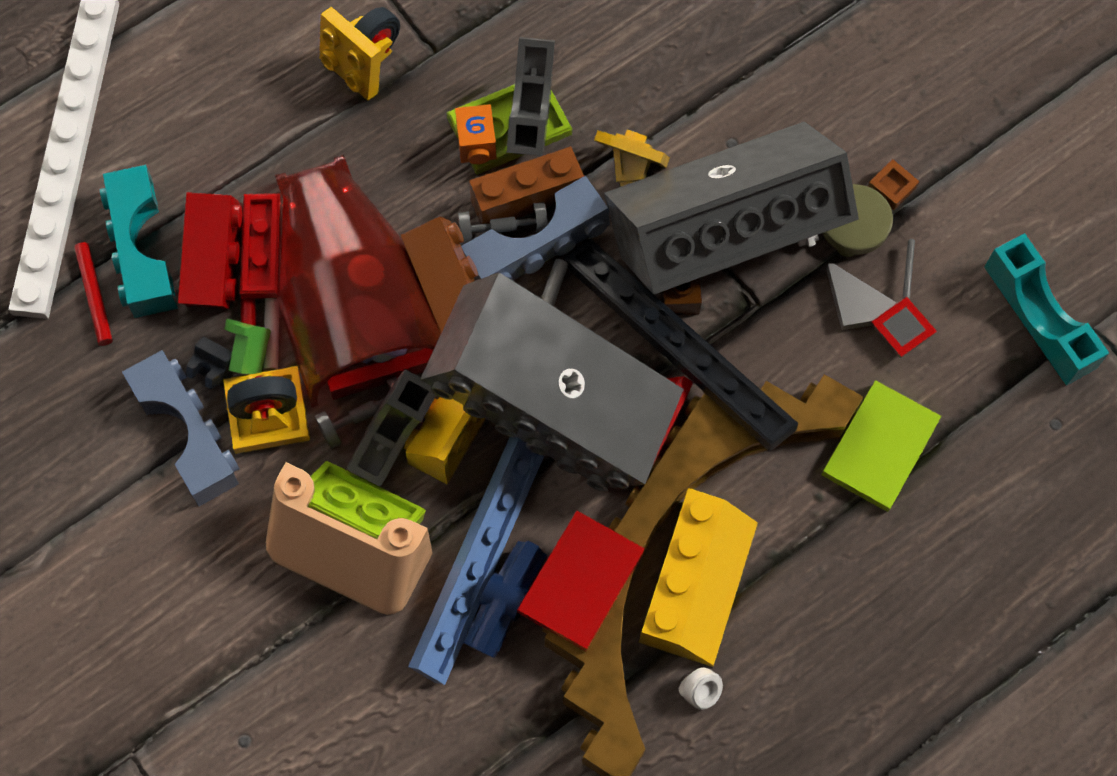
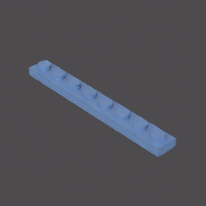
[408,437,544,685]

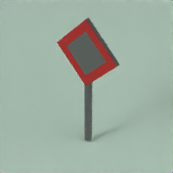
[871,239,937,358]

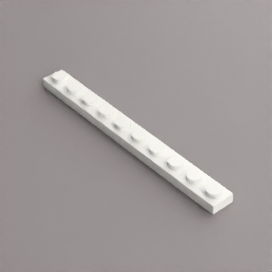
[8,0,119,319]

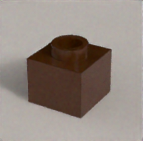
[661,278,702,315]

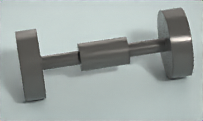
[458,202,548,245]
[314,376,397,449]

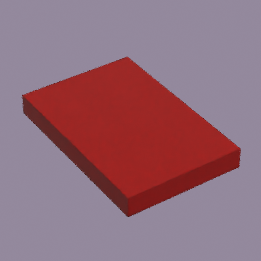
[517,511,645,652]

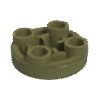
[822,184,893,257]

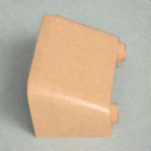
[266,462,433,615]

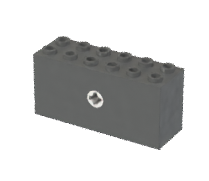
[604,122,859,295]
[420,272,684,492]

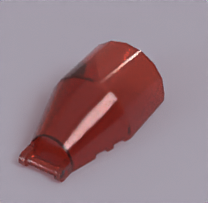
[275,155,441,407]

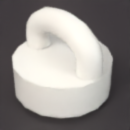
[679,667,723,710]

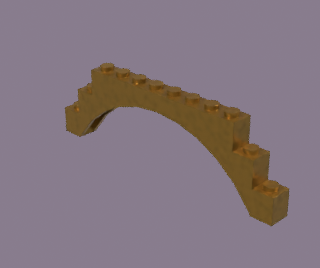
[542,374,863,776]

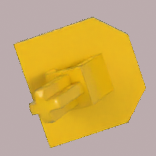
[594,130,670,187]

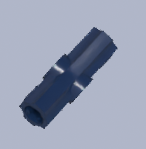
[463,541,547,658]

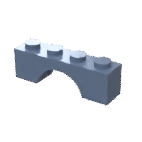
[461,176,610,281]
[122,350,240,506]

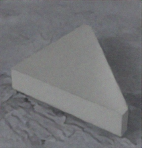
[826,264,897,330]

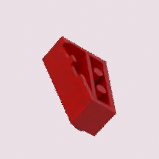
[178,192,243,309]

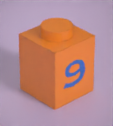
[455,104,496,164]

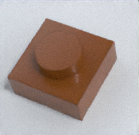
[867,159,920,210]

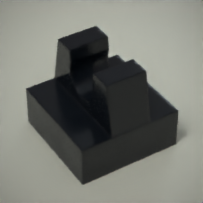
[186,336,233,389]

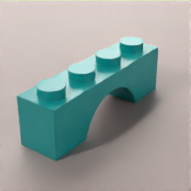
[100,165,178,318]
[984,233,1109,386]

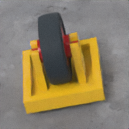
[319,7,401,101]
[223,366,310,454]

